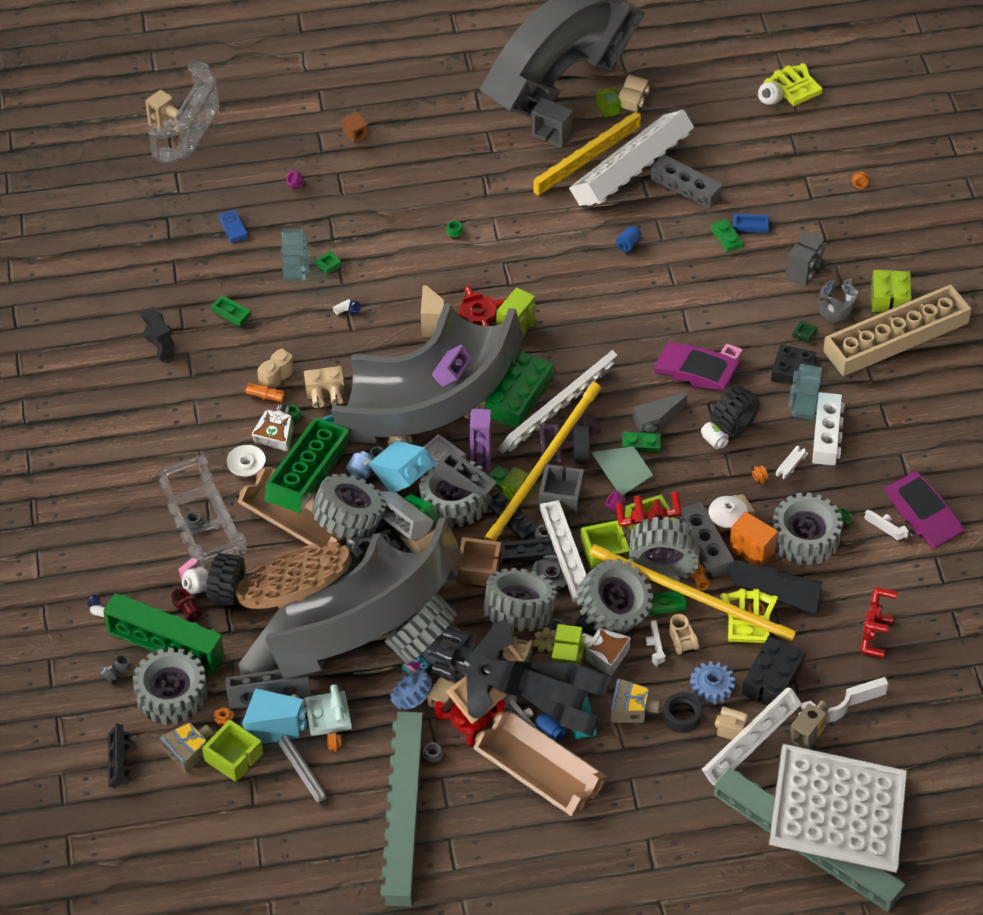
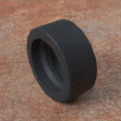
[574,426,590,463]
[663,692,703,733]

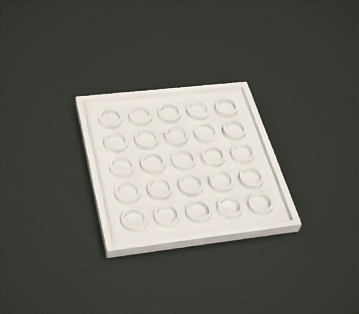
[769,744,906,872]

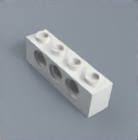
[812,392,845,466]

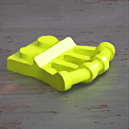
[763,63,822,106]
[720,588,778,643]

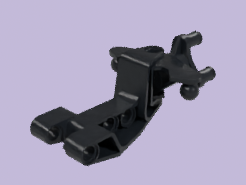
[428,621,612,736]

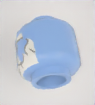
[346,451,374,480]

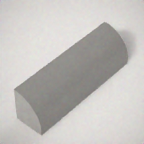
[380,491,434,540]
[239,607,289,675]

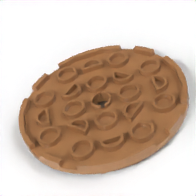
[236,542,352,609]

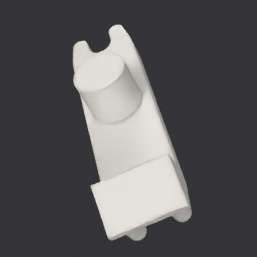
[776,446,808,479]
[864,510,909,541]
[646,620,666,668]
[504,695,535,726]

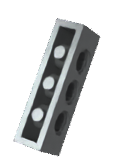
[651,155,723,209]
[678,502,734,579]
[226,670,311,709]

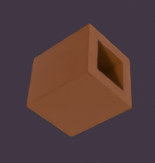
[342,112,369,143]

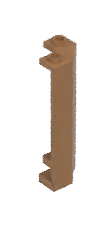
[237,467,355,547]
[473,710,608,816]

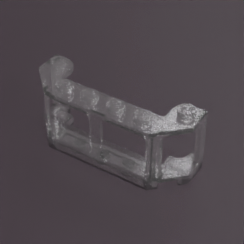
[148,60,220,164]
[159,455,247,568]

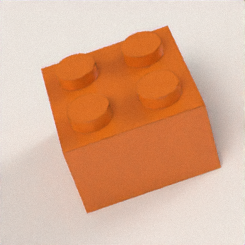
[729,512,778,566]

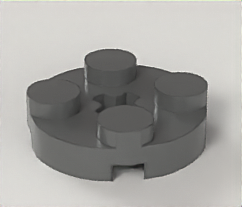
[532,555,567,592]

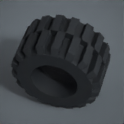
[711,385,760,437]
[206,552,246,606]

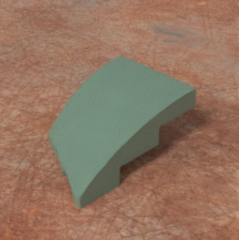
[592,447,653,496]

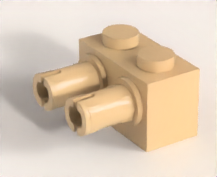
[145,90,185,134]
[304,366,345,408]

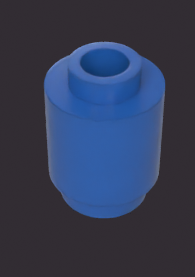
[616,226,641,252]
[535,713,566,742]

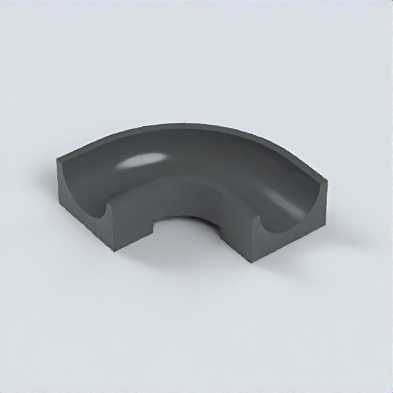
[479,0,646,117]
[331,303,523,444]
[265,517,463,679]

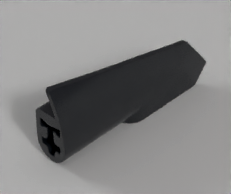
[727,561,822,615]

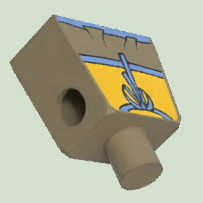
[611,679,660,723]
[790,700,830,750]
[160,723,213,774]

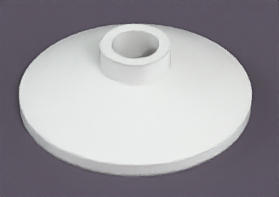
[227,445,265,477]
[709,496,748,528]

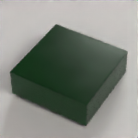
[792,320,818,344]

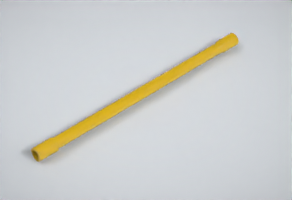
[484,382,601,541]
[589,544,796,642]

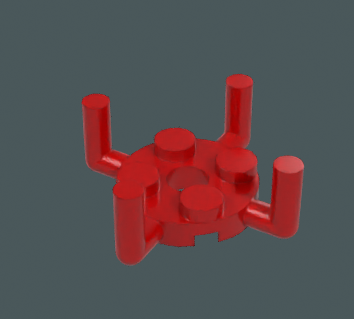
[456,286,506,326]
[615,492,682,527]
[860,587,898,658]
[435,700,505,746]

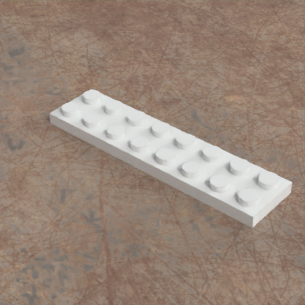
[498,350,617,454]

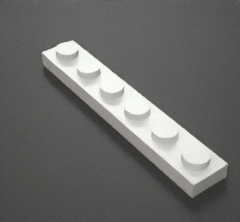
[540,500,586,602]
[702,687,802,786]

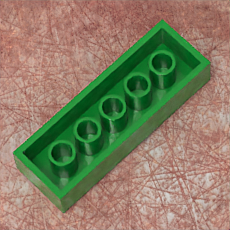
[264,417,350,514]
[103,593,225,675]

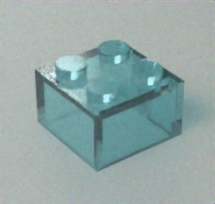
[281,228,309,280]
[788,364,822,420]

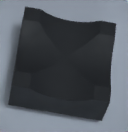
[140,307,175,361]
[771,344,817,389]

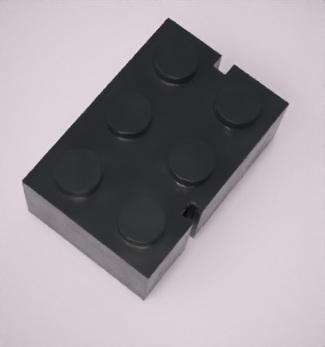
[742,636,806,706]

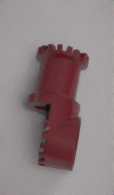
[171,588,203,623]

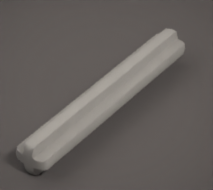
[279,736,326,803]

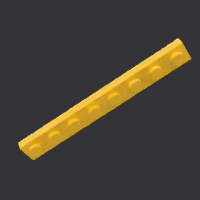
[534,112,641,196]

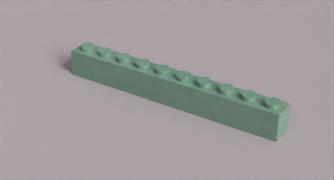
[381,712,423,906]
[714,768,905,912]

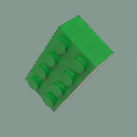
[485,350,554,428]

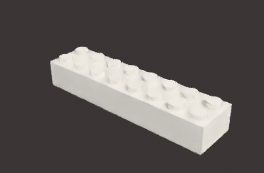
[569,110,694,206]

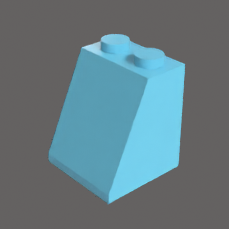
[368,440,436,492]
[242,689,307,744]

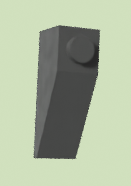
[633,392,688,433]
[436,449,497,497]

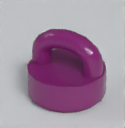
[286,170,304,188]
[606,491,626,513]

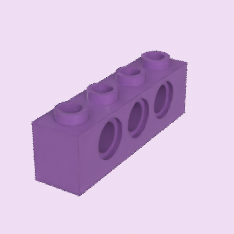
[470,409,491,475]

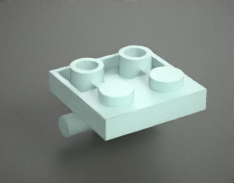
[304,685,352,736]

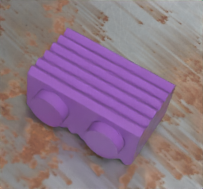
[432,344,473,387]

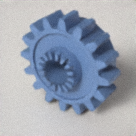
[690,661,735,704]
[390,670,432,709]

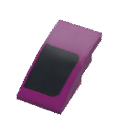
[654,342,740,390]
[884,471,965,550]

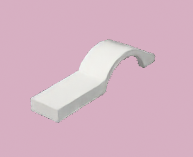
[798,677,888,722]

